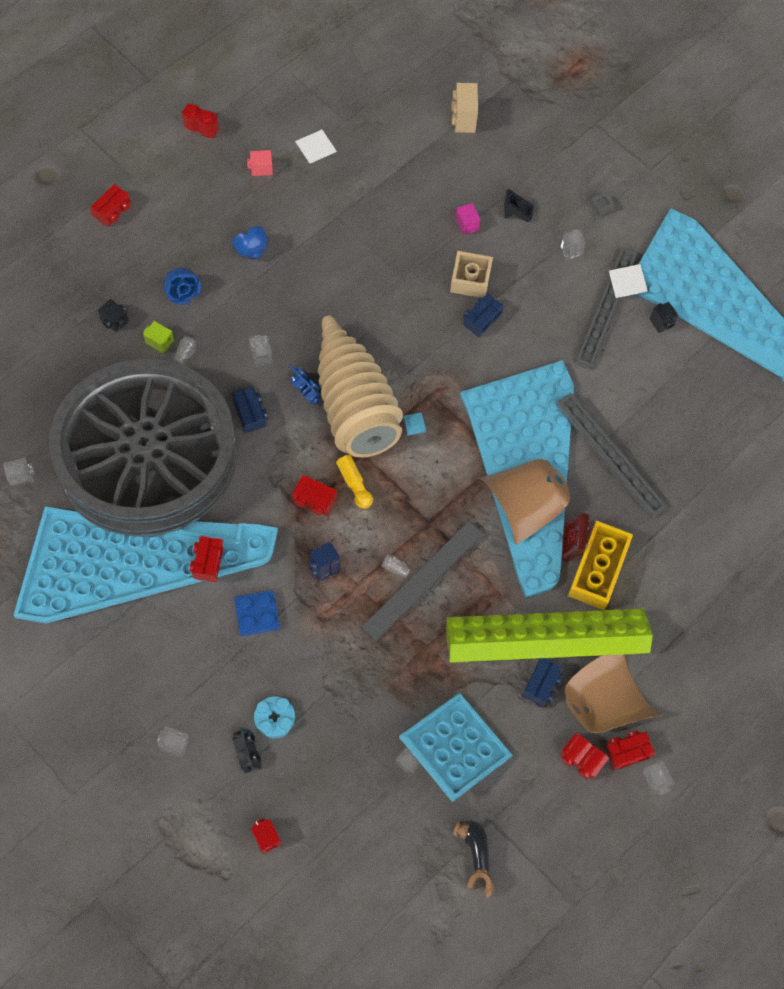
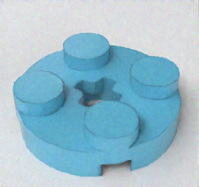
[254,696,295,739]

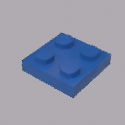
[234,590,280,637]

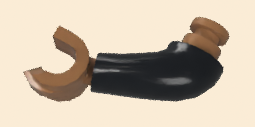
[454,821,494,898]

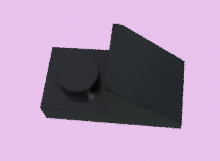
[504,189,534,222]

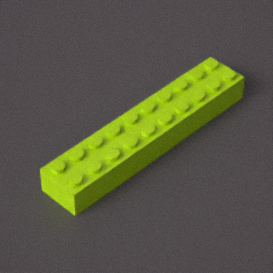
[446,609,653,662]

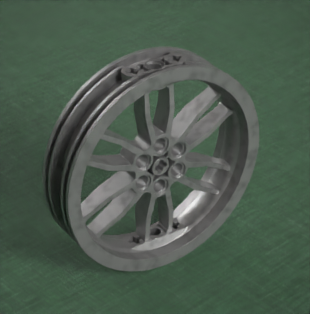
[49,359,236,537]

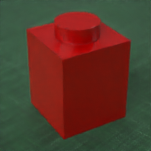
[251,818,282,855]

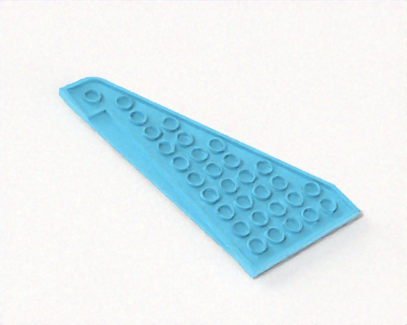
[636,208,784,381]
[460,360,574,599]
[13,507,278,624]

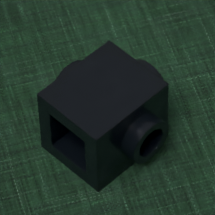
[98,299,129,332]
[650,302,679,333]

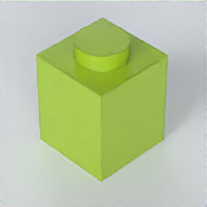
[143,321,174,354]

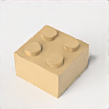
[451,83,478,133]
[450,251,493,298]

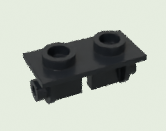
[232,728,262,773]

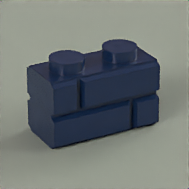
[463,294,504,337]
[232,387,268,433]
[308,542,339,581]
[522,658,563,707]

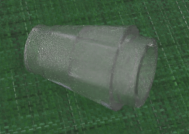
[174,336,197,365]
[381,553,411,578]

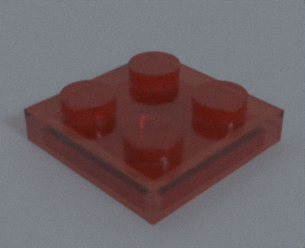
[561,513,590,562]

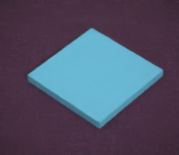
[399,693,512,802]

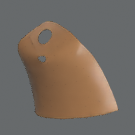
[478,459,570,545]
[565,654,663,733]

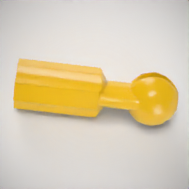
[336,455,373,509]

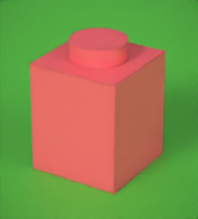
[247,150,273,176]

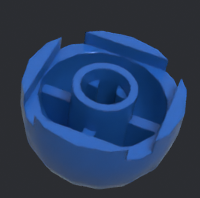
[231,226,268,260]
[163,267,201,305]

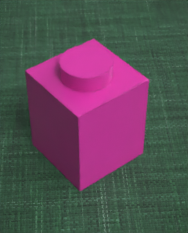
[455,203,481,234]

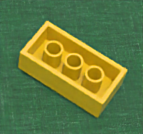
[568,521,633,610]

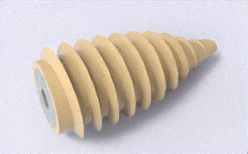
[318,315,403,457]

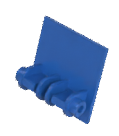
[289,365,322,405]

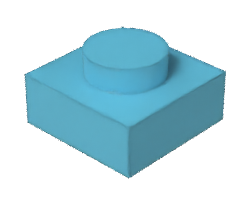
[403,412,426,436]

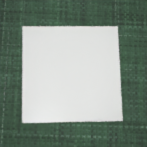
[295,130,337,163]
[609,264,647,298]

